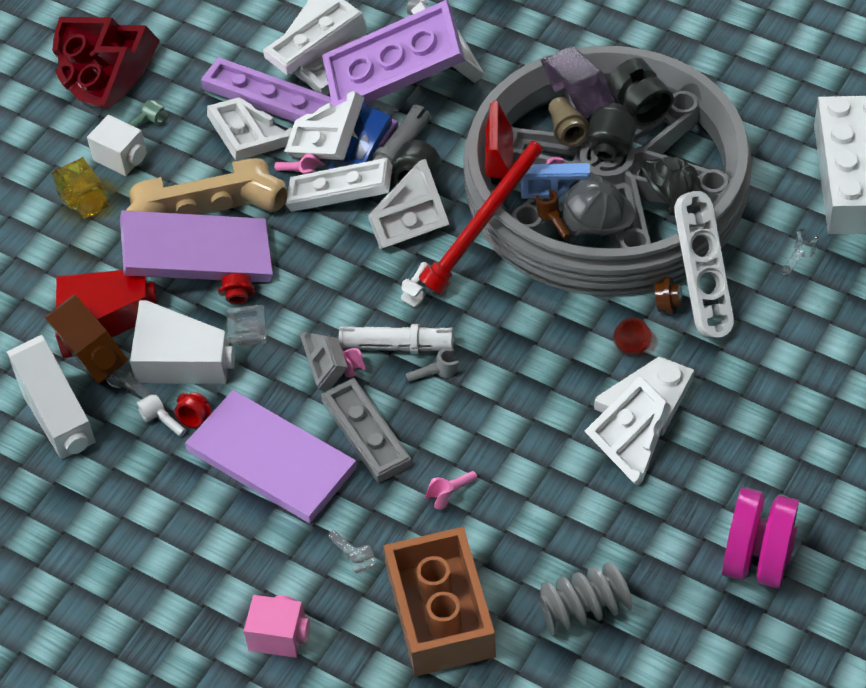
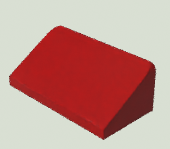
[485,101,513,179]

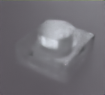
[227,305,267,347]

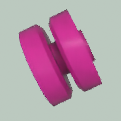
[722,487,799,589]

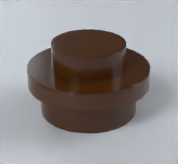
[655,277,683,315]

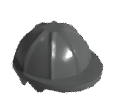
[563,177,635,236]

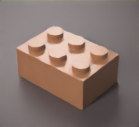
[383,527,496,677]

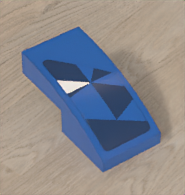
[328,104,392,169]

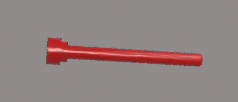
[419,141,544,295]

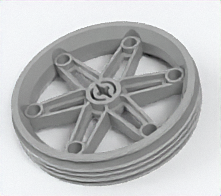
[463,46,752,296]

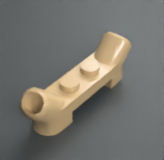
[126,158,287,215]

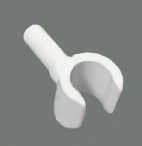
[401,262,429,307]
[137,395,186,437]

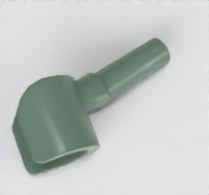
[127,100,168,128]

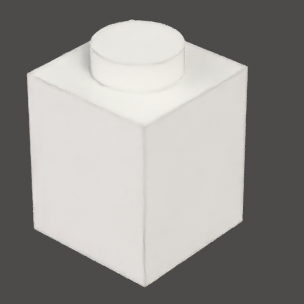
[87,115,147,176]

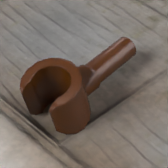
[536,190,571,240]

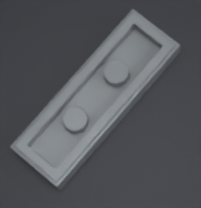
[321,378,412,484]

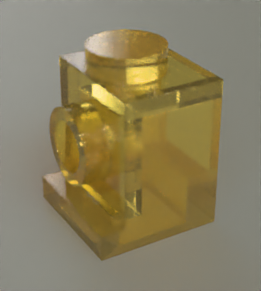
[51,157,109,219]

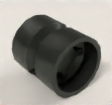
[607,58,674,126]

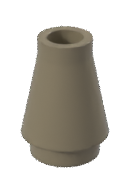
[548,97,589,147]

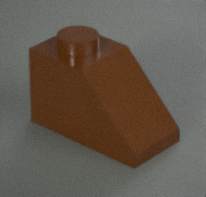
[44,294,129,384]

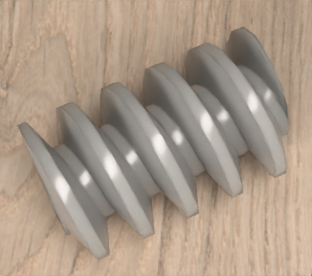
[540,562,632,636]

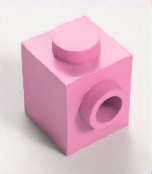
[244,595,310,658]

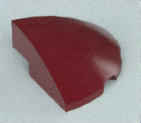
[52,17,160,109]

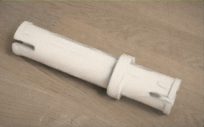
[339,324,454,354]

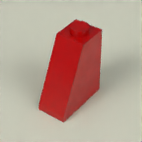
[55,270,157,358]

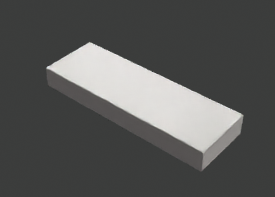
[263,0,363,75]
[286,158,393,212]

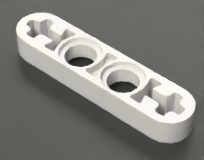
[674,191,734,338]

